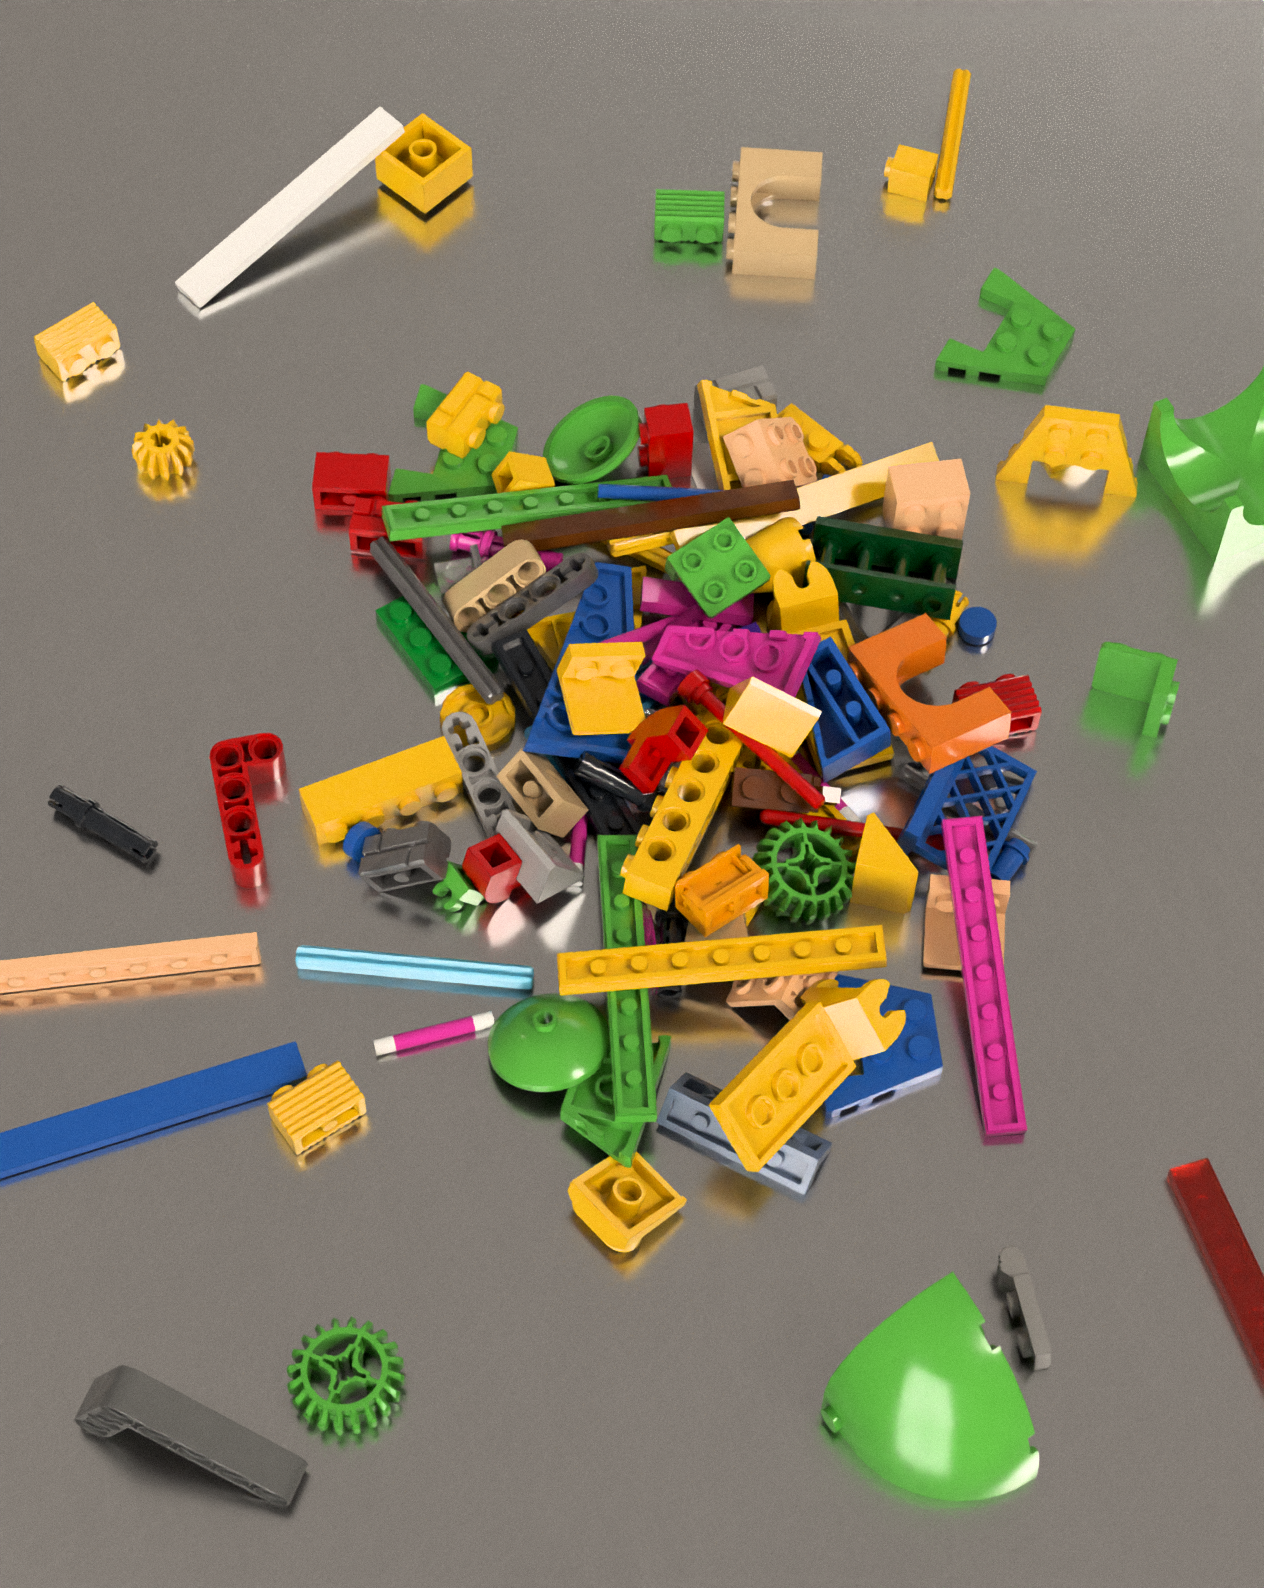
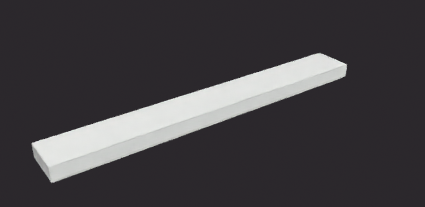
[175,106,405,308]

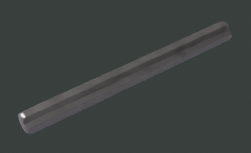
[370,537,504,705]

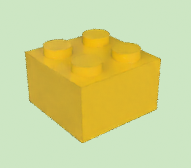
[375,113,473,214]

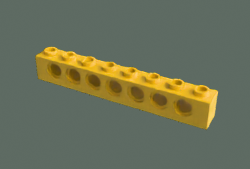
[620,683,745,911]

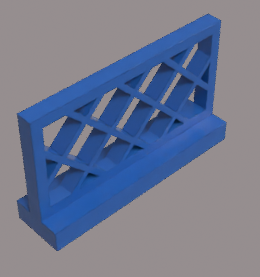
[896,746,1037,871]

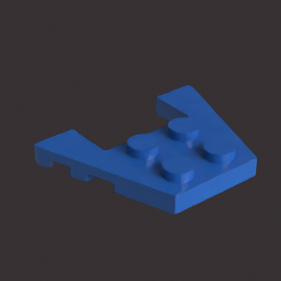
[823,974,943,1119]

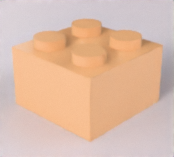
[882,459,970,539]

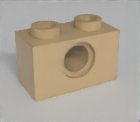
[496,748,588,838]

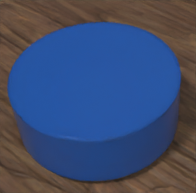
[958,607,997,645]
[343,821,381,863]

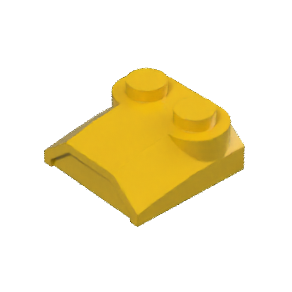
[567,1151,687,1252]

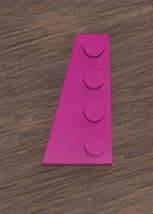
[652,626,821,698]

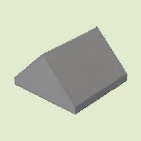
[493,809,585,904]

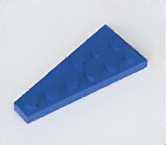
[523,562,636,764]

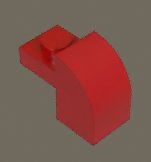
[619,705,709,794]
[462,833,523,903]

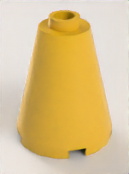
[746,517,816,594]

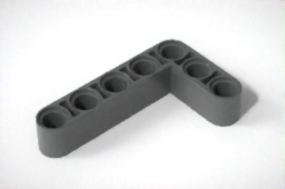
[74,1365,308,1507]

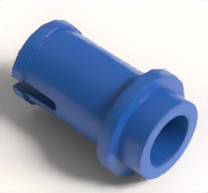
[990,838,1030,881]

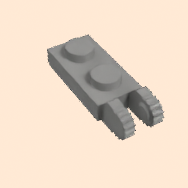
[998,1245,1052,1371]

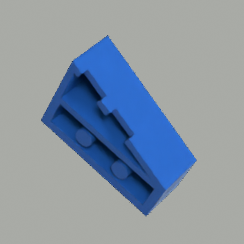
[801,636,891,783]

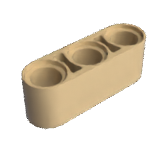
[443,539,546,633]

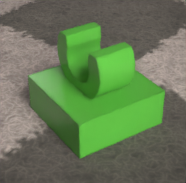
[432,860,484,912]

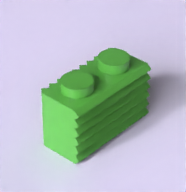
[654,189,725,243]

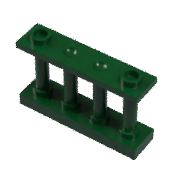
[802,516,964,620]

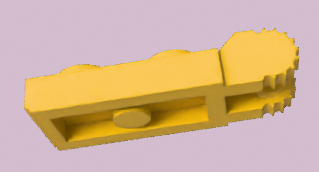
[777,403,863,476]

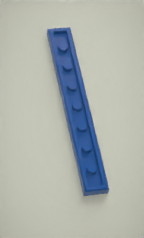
[0,1041,307,1179]

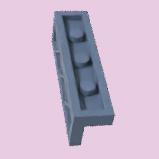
[656,1072,833,1195]

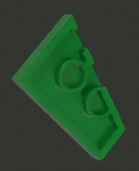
[375,596,499,697]

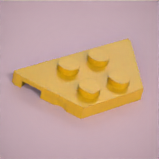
[697,380,778,490]

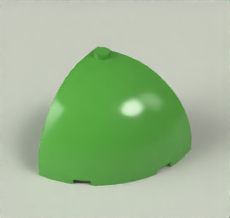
[821,1272,1039,1501]

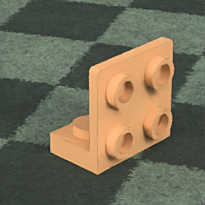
[923,874,1011,970]
[726,971,838,1020]

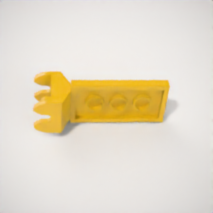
[766,561,894,777]
[708,979,906,1172]

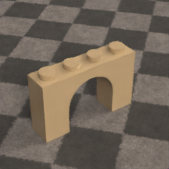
[726,147,823,279]

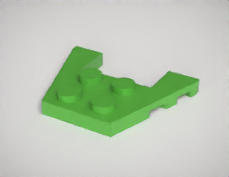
[935,267,1076,386]
[388,384,518,503]

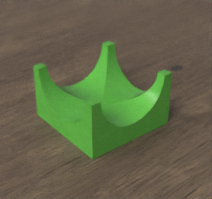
[1140,366,1264,562]

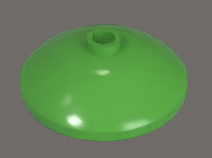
[543,396,642,485]
[487,993,610,1092]

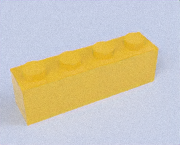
[299,736,463,846]

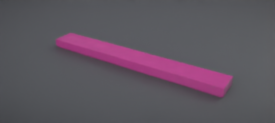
[941,816,1027,1137]

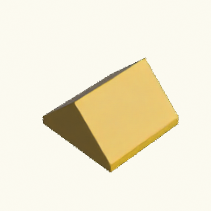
[723,677,822,758]
[850,812,919,914]

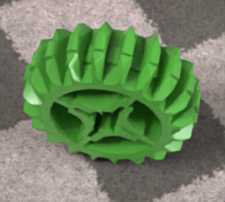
[752,818,856,925]
[287,1316,405,1436]

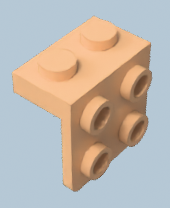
[723,417,818,488]

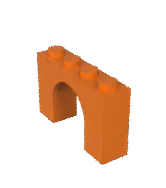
[847,613,1012,774]

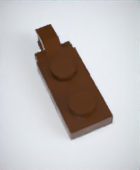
[730,767,841,814]

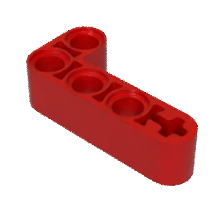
[209,733,286,889]

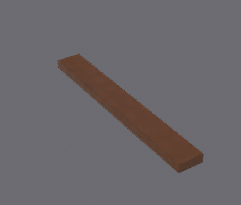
[501,480,800,551]

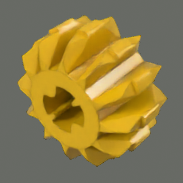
[131,418,195,481]

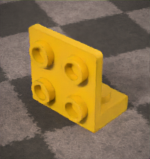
[556,642,646,735]

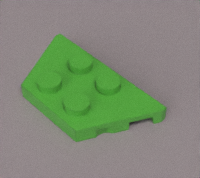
[560,1035,672,1168]

